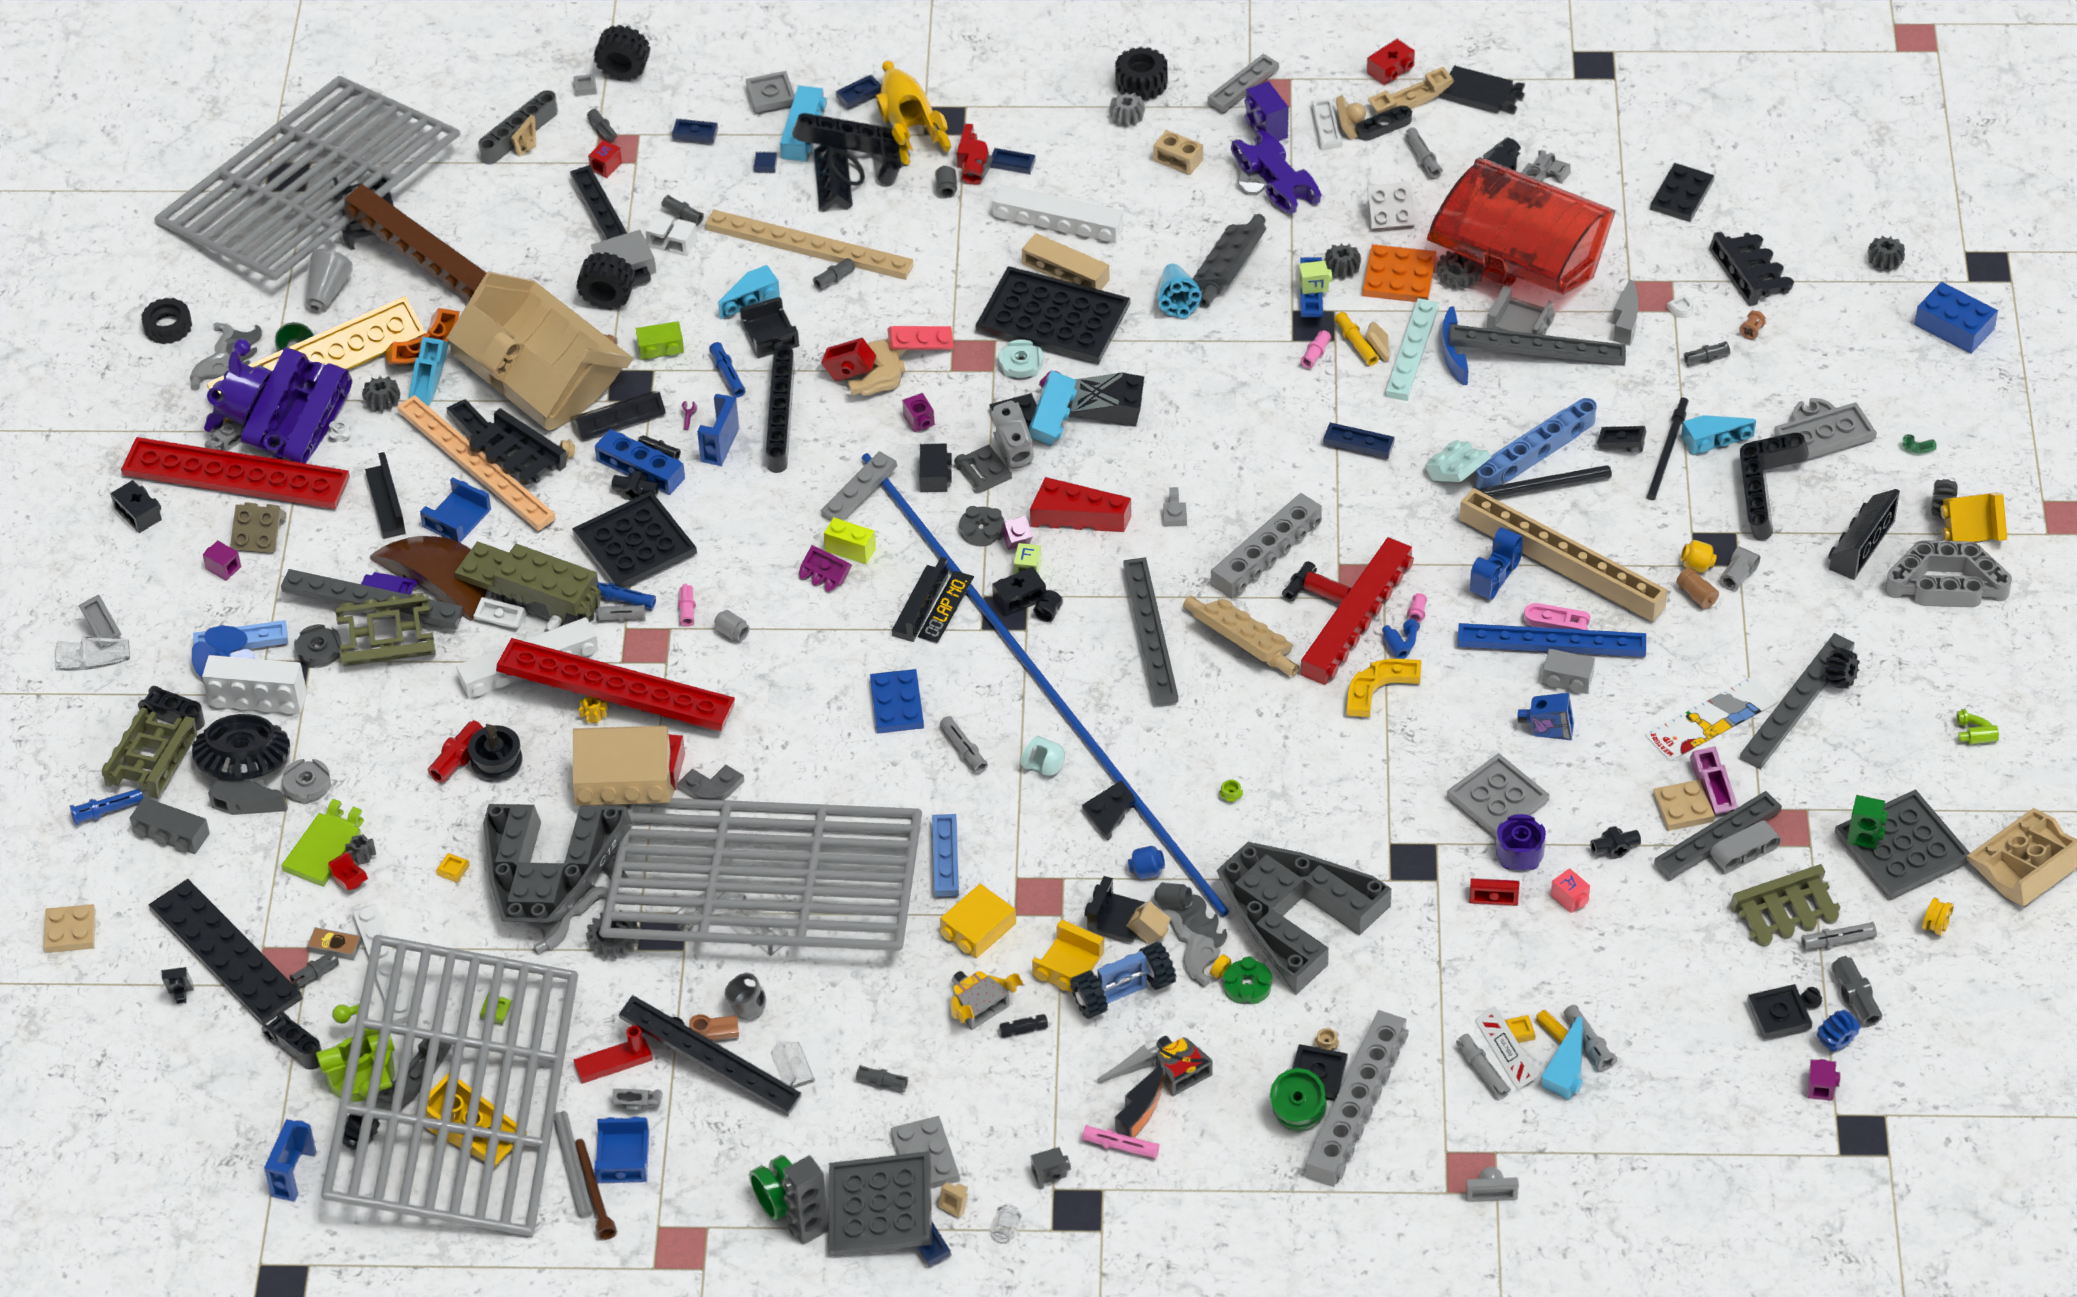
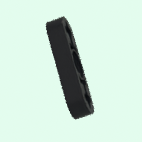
[1356,105,1412,141]

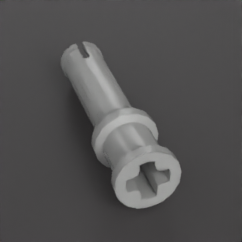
[1564,1004,1617,1071]

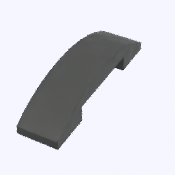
[377,1029,452,1107]

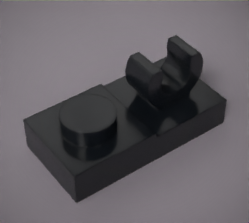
[1597,426,1647,452]
[161,967,194,1004]

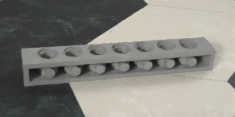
[1305,1010,1409,1187]

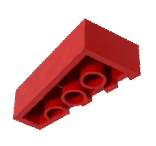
[1030,477,1132,532]

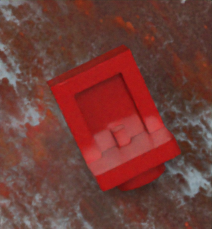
[328,852,368,891]

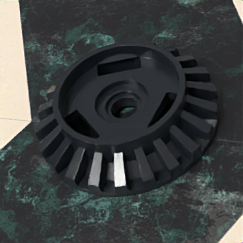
[192,714,290,780]

